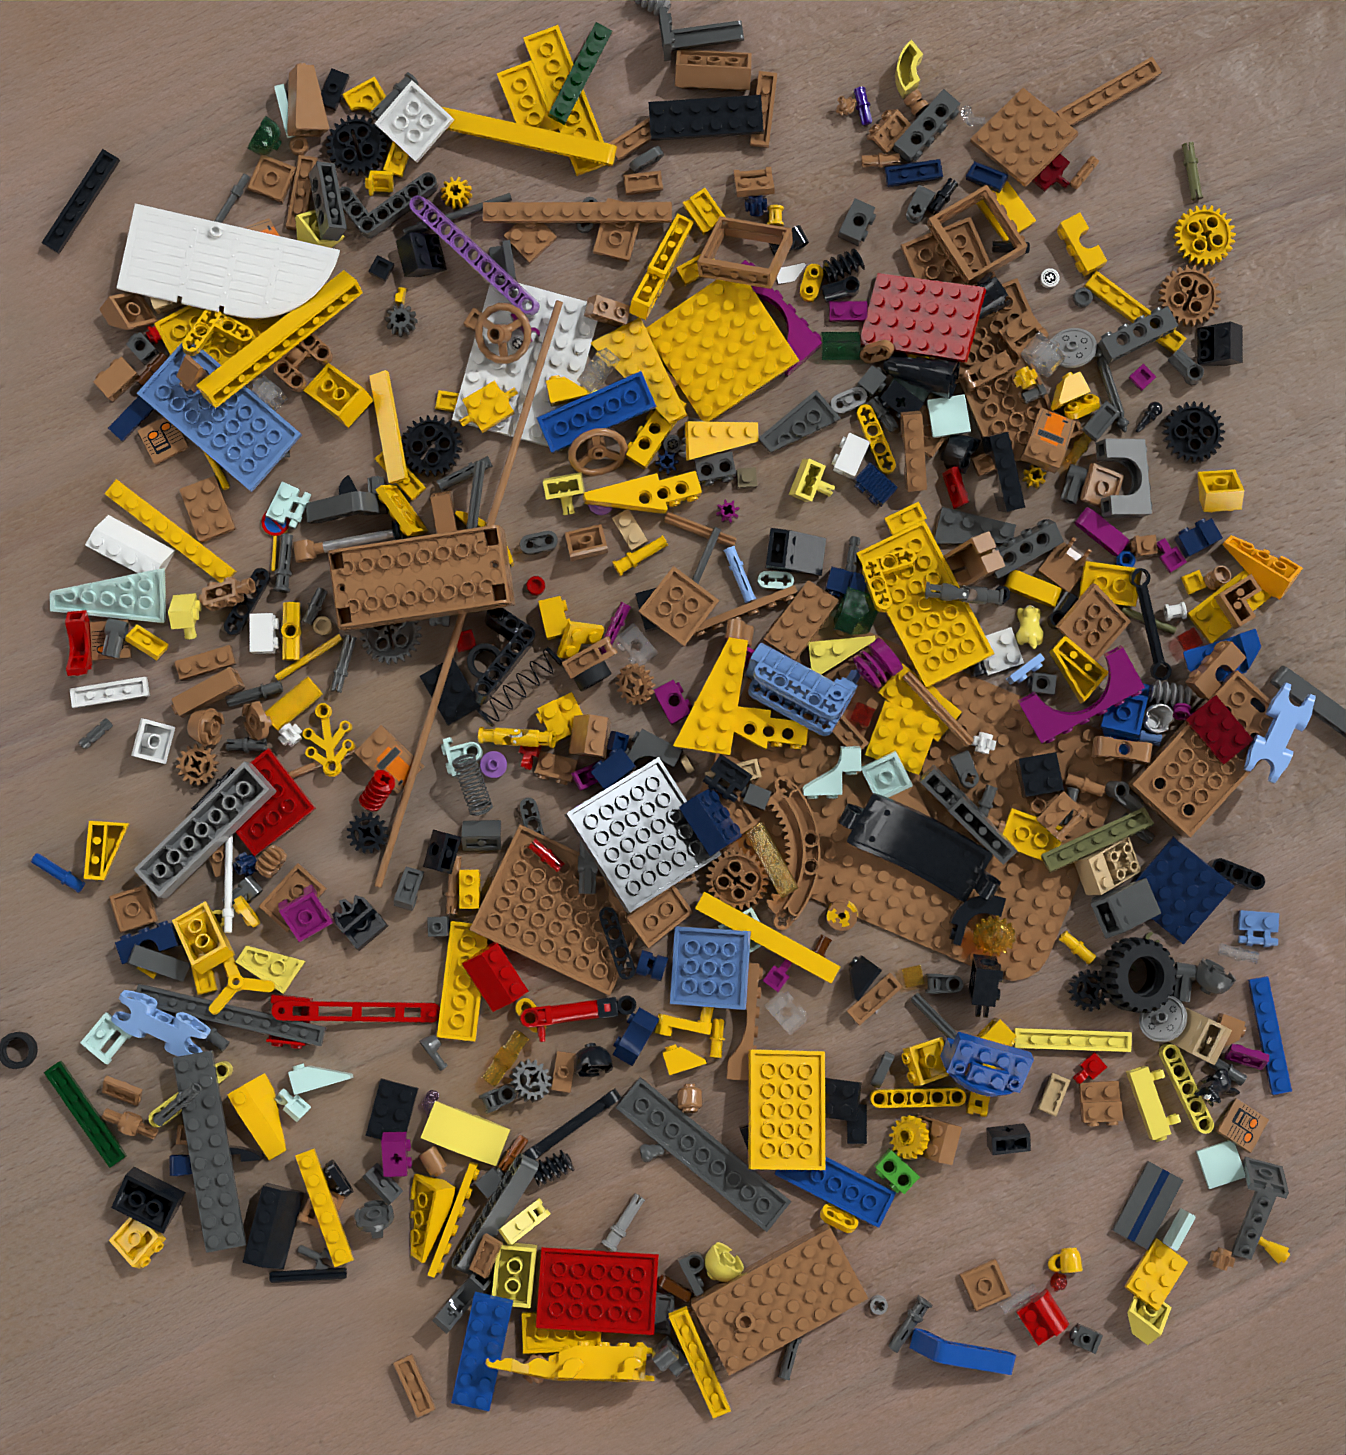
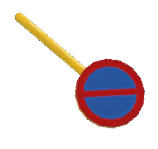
[261,511,290,572]

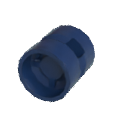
[635,950,668,981]

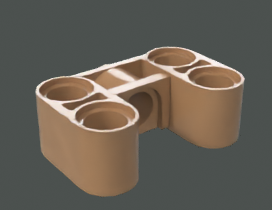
[273,333,333,393]
[1091,736,1153,765]

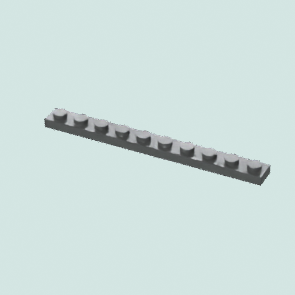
[136,984,326,1046]

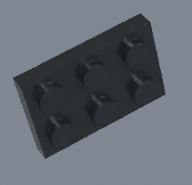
[420,658,481,726]
[365,1078,419,1140]

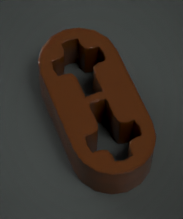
[657,1274,694,1302]

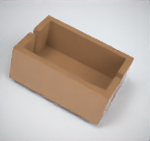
[944,531,1005,588]

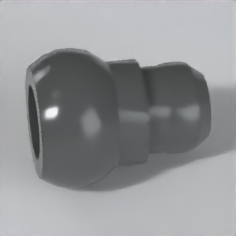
[639,1144,664,1163]

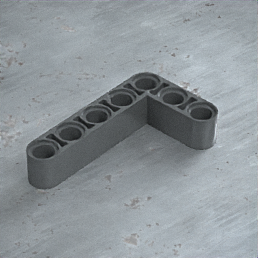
[339,172,438,238]

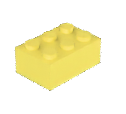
[492,1241,537,1308]

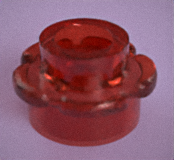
[1050,1272,1067,1292]

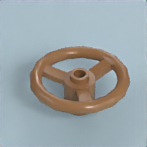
[475,303,531,364]
[568,428,628,476]

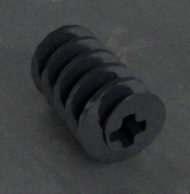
[823,248,865,284]
[534,1150,575,1187]

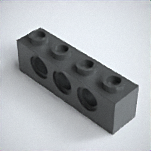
[893,89,961,164]
[309,161,347,241]
[1097,306,1179,364]
[992,519,1064,579]

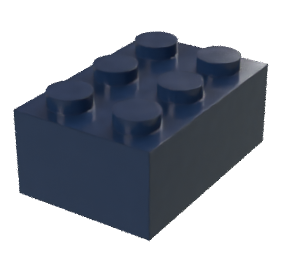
[679,789,742,856]

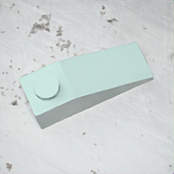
[288,1063,353,1095]

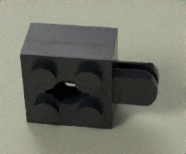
[968,954,1003,1018]

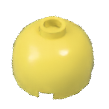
[704,1242,744,1282]

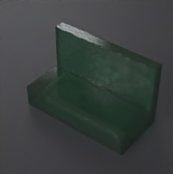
[821,332,861,360]

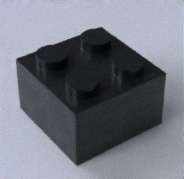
[1015,752,1064,798]

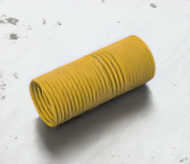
[265,676,323,731]

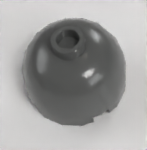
[1196,958,1236,995]

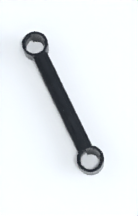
[1129,568,1172,681]
[522,1088,622,1160]

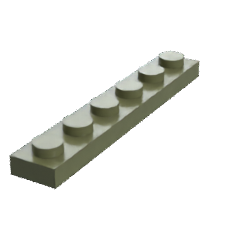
[1041,807,1154,873]

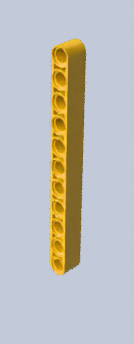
[440,106,617,166]

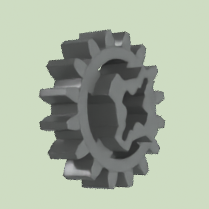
[509,1059,552,1103]

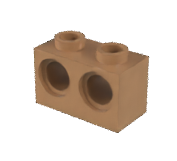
[584,295,630,328]

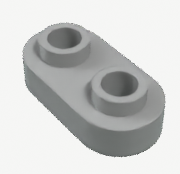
[830,387,867,414]

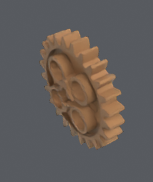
[1158,265,1221,327]
[706,848,769,910]

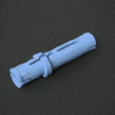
[723,546,756,603]

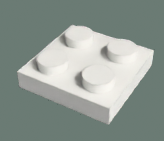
[982,627,1024,676]

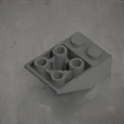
[1091,878,1161,939]

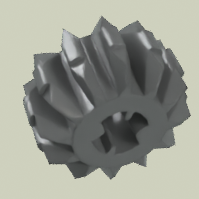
[385,304,418,337]

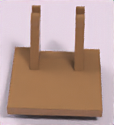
[1038,537,1092,592]

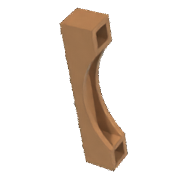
[727,963,763,1081]

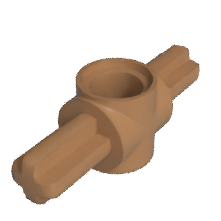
[102,1108,158,1139]

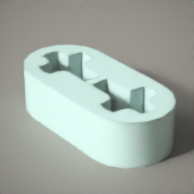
[757,571,794,590]

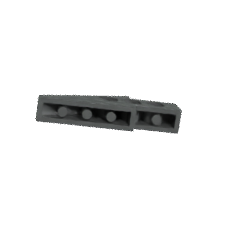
[920,764,1017,865]

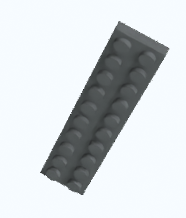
[173,1050,246,1253]
[616,1077,791,1232]

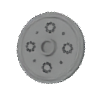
[1049,328,1097,368]
[1139,996,1187,1042]

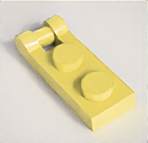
[498,1198,551,1246]

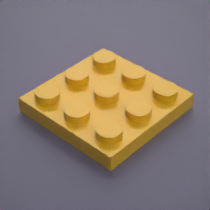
[865,701,939,775]

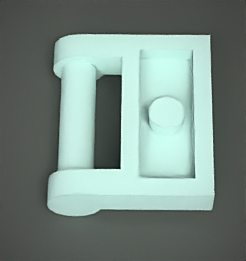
[80,1012,132,1065]

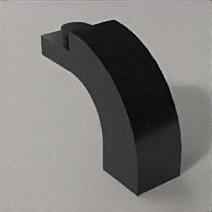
[949,895,1006,946]

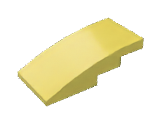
[421,1101,511,1166]

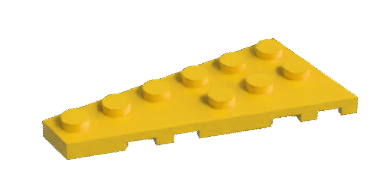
[673,637,748,755]

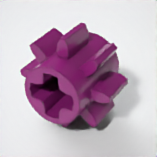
[716,499,740,524]

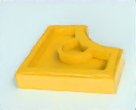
[342,76,386,112]

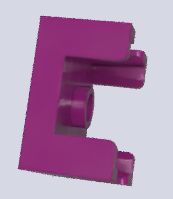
[278,884,333,942]

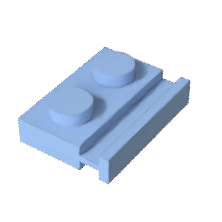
[1006,653,1045,685]

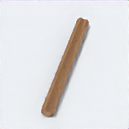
[903,672,974,747]

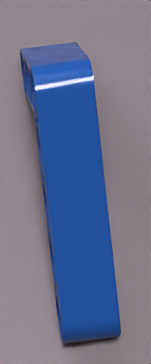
[910,1328,1016,1375]

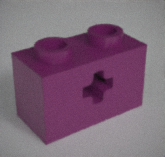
[381,1132,412,1177]

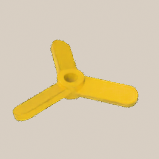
[209,957,275,1015]

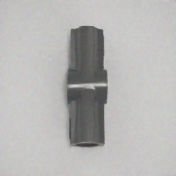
[578,840,598,894]

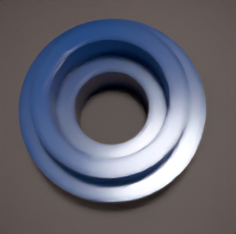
[1116,551,1136,567]

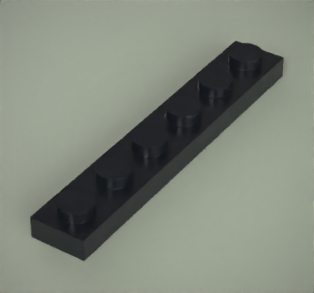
[41,149,120,254]

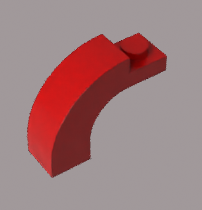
[65,610,93,676]

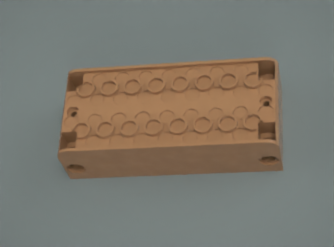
[328,525,516,631]

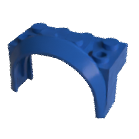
[940,1032,1034,1097]

